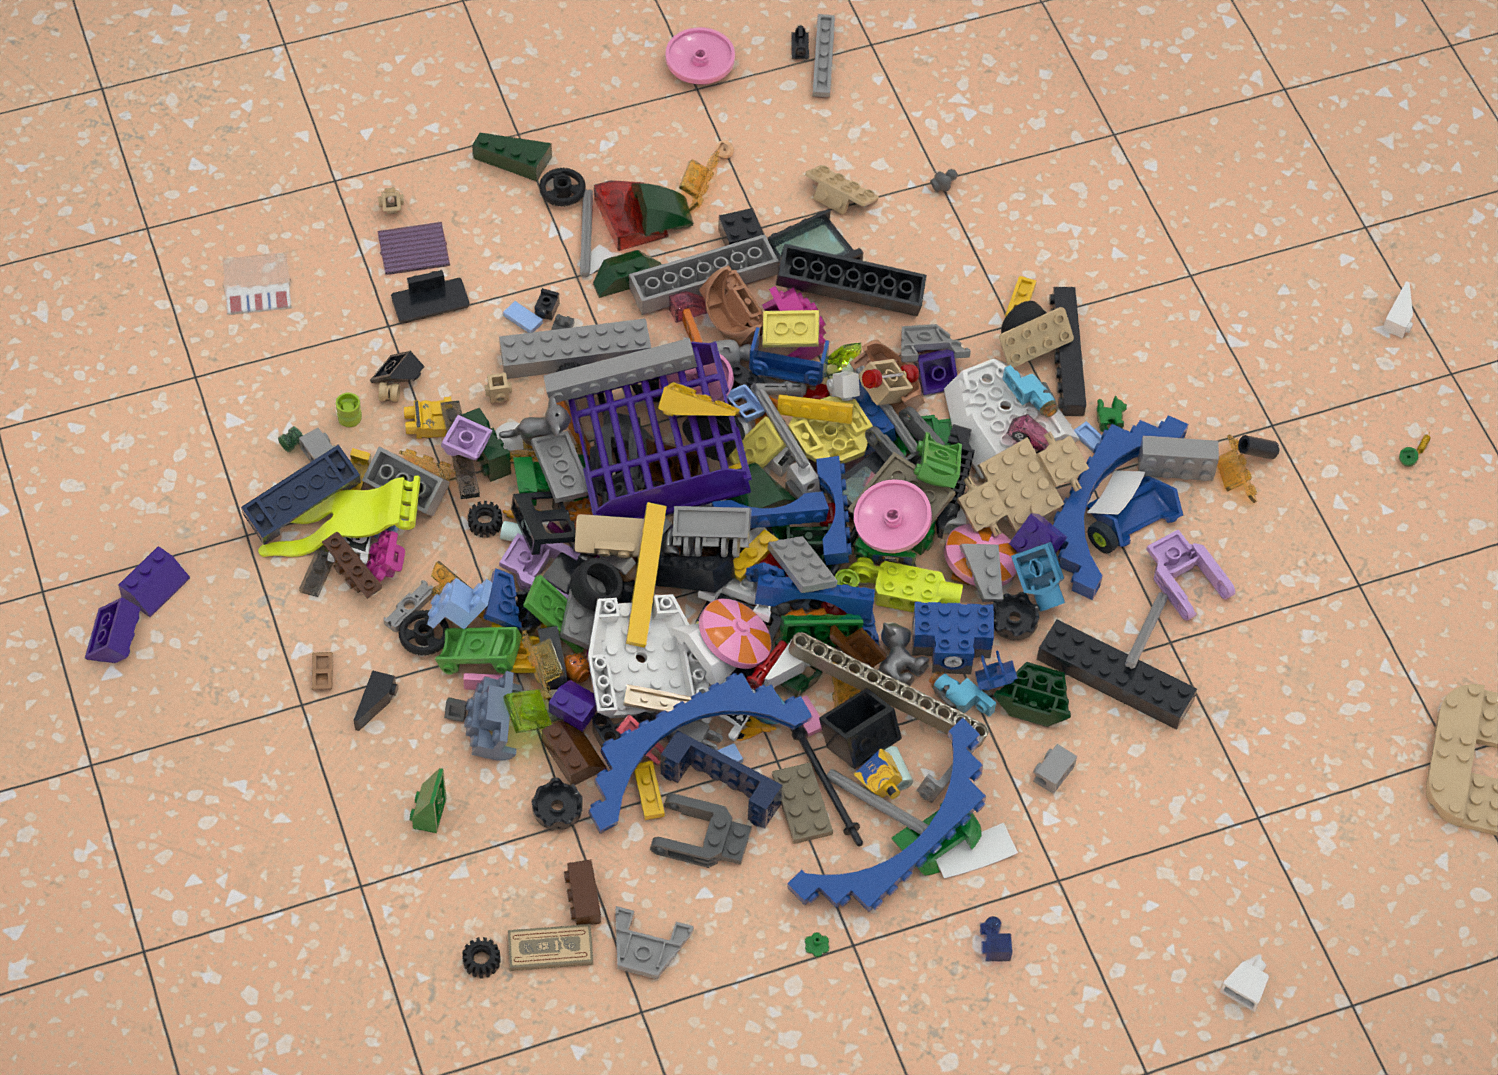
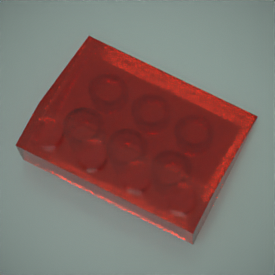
[594,180,669,251]

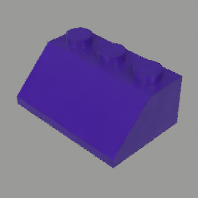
[118,546,190,617]
[85,597,140,663]

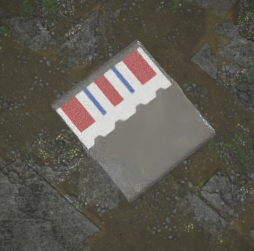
[223,252,292,315]

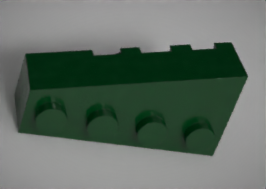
[472,133,552,182]
[460,407,511,482]

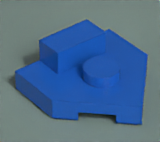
[746,562,787,582]

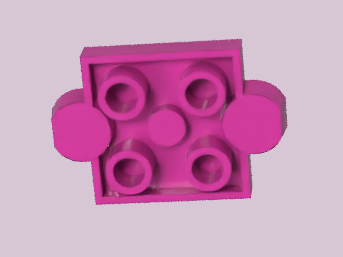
[366,530,405,582]

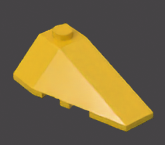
[658,382,740,416]

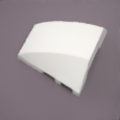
[671,623,736,685]

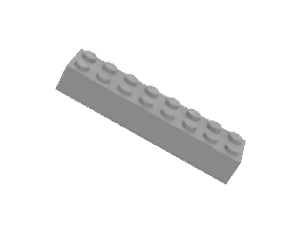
[629,234,778,315]
[499,318,651,379]

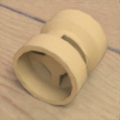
[379,382,400,402]

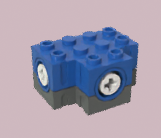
[912,602,994,674]

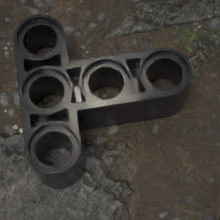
[592,712,655,748]

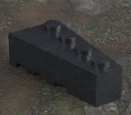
[655,555,735,593]

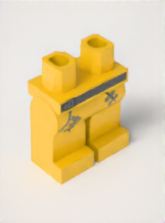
[404,396,454,439]

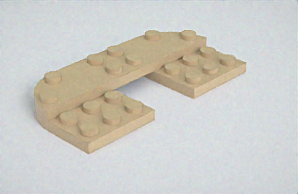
[1426,684,1498,836]

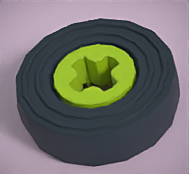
[1087,521,1118,554]

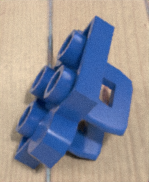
[975,651,1018,690]

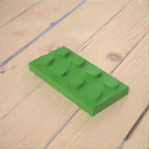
[523,575,584,654]

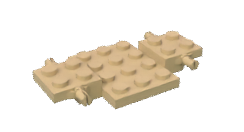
[956,431,1089,537]

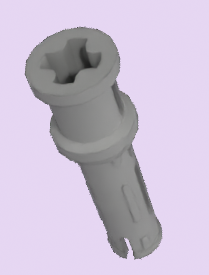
[751,381,806,397]

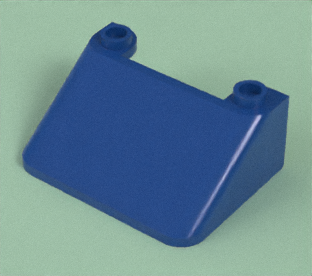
[1087,476,1183,547]

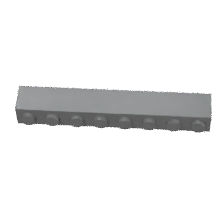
[544,338,697,403]

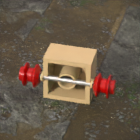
[859,359,919,406]

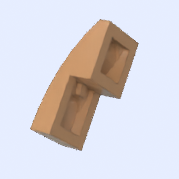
[312,652,333,690]

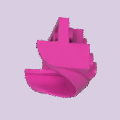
[762,286,826,360]

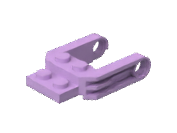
[1146,529,1235,621]
[499,533,581,599]

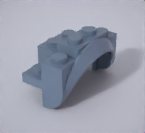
[464,671,522,761]

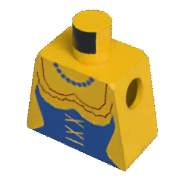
[854,749,903,799]

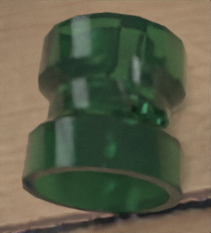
[278,426,303,452]

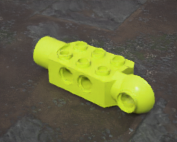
[848,557,963,613]

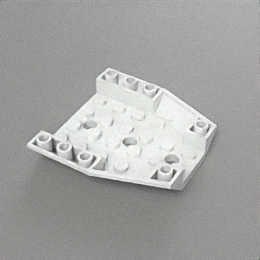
[944,359,1079,479]
[588,594,709,718]

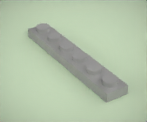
[813,14,835,97]

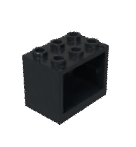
[819,688,902,769]

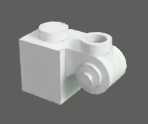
[827,371,860,401]

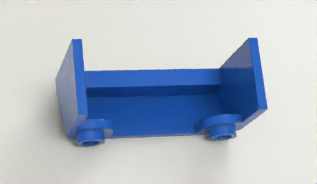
[749,327,829,386]

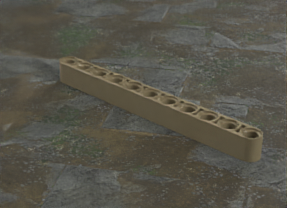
[788,633,989,747]

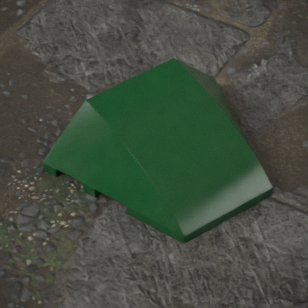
[631,183,694,237]
[726,462,797,508]
[771,524,847,570]
[994,662,1071,727]

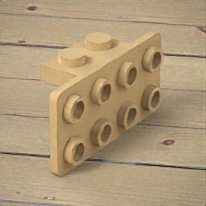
[805,165,879,215]
[999,307,1074,368]
[575,514,644,558]

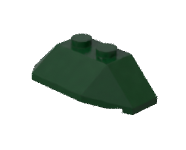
[593,250,662,298]

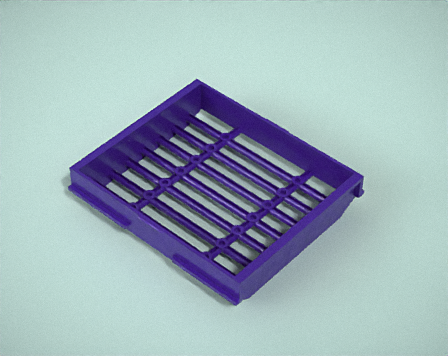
[568,341,752,519]

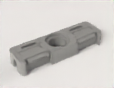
[384,580,435,632]

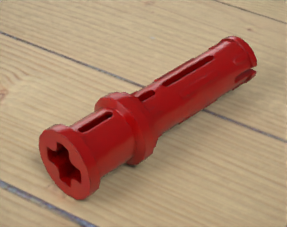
[746,641,788,691]

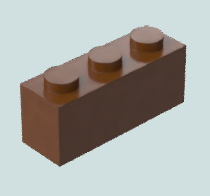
[564,859,601,925]

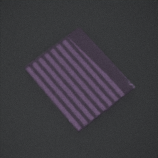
[377,222,450,275]

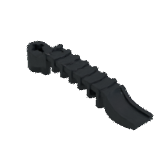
[936,424,975,539]

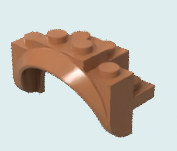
[699,265,763,347]
[849,339,925,416]

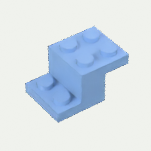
[427,578,492,629]

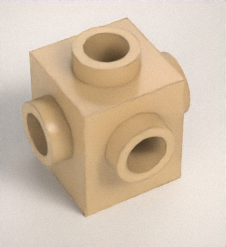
[378,187,404,214]
[485,373,512,403]

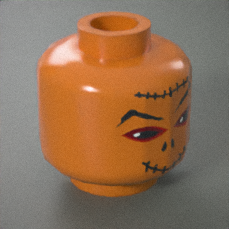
[564,654,591,683]

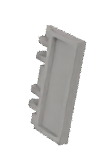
[672,506,752,557]

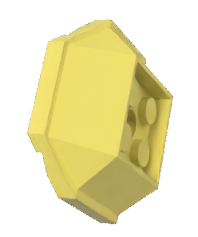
[788,396,873,463]

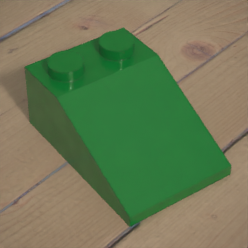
[410,768,447,833]

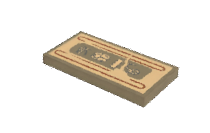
[508,924,594,971]

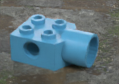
[1011,542,1065,612]

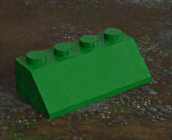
[780,614,863,646]

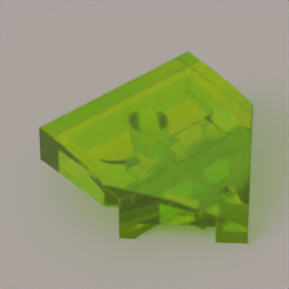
[827,343,862,370]

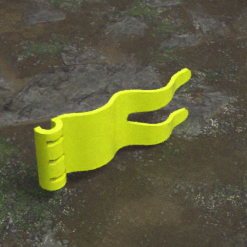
[258,475,420,557]

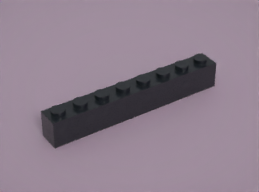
[1049,287,1086,416]

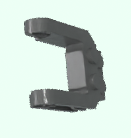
[865,406,945,466]
[594,411,656,490]
[590,427,647,505]
[650,793,752,868]

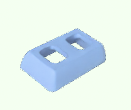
[727,385,765,423]

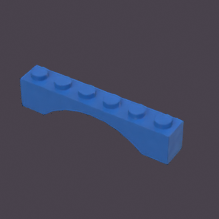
[816,456,852,565]
[711,492,829,528]
[755,574,875,620]

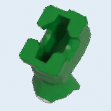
[1097,396,1127,432]

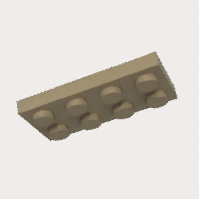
[772,762,833,844]

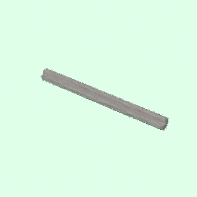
[580,189,593,277]
[856,366,917,454]
[755,389,809,469]
[1125,592,1168,669]
[827,769,928,834]

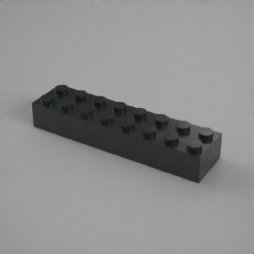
[775,244,927,316]
[1036,619,1197,730]

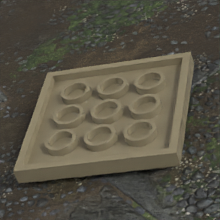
[847,452,956,552]

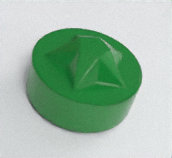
[1399,447,1418,467]

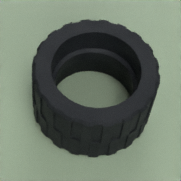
[682,401,745,461]

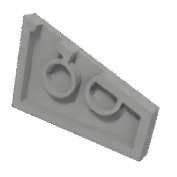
[959,544,1003,602]

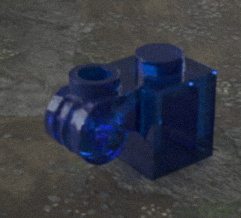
[980,916,1012,961]

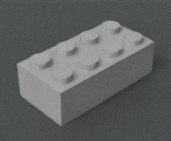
[1138,436,1219,481]
[362,447,450,516]

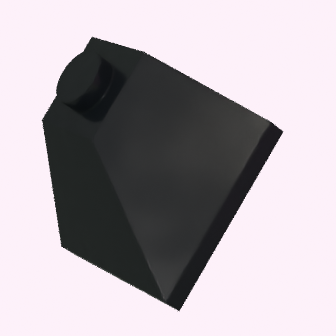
[370,351,425,383]

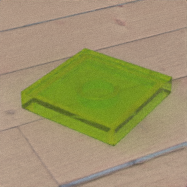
[503,689,552,733]

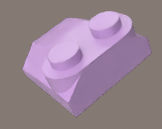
[441,415,492,460]

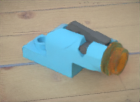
[1002,365,1058,418]
[929,670,996,717]

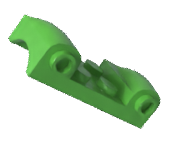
[913,432,962,488]
[435,627,522,675]

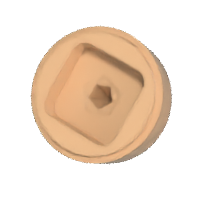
[715,140,734,159]

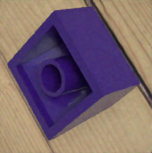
[913,349,957,395]
[549,680,597,732]

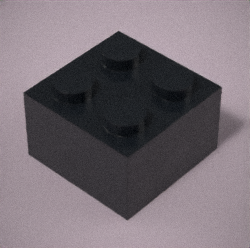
[718,208,764,246]

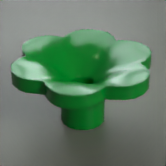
[805,932,829,957]

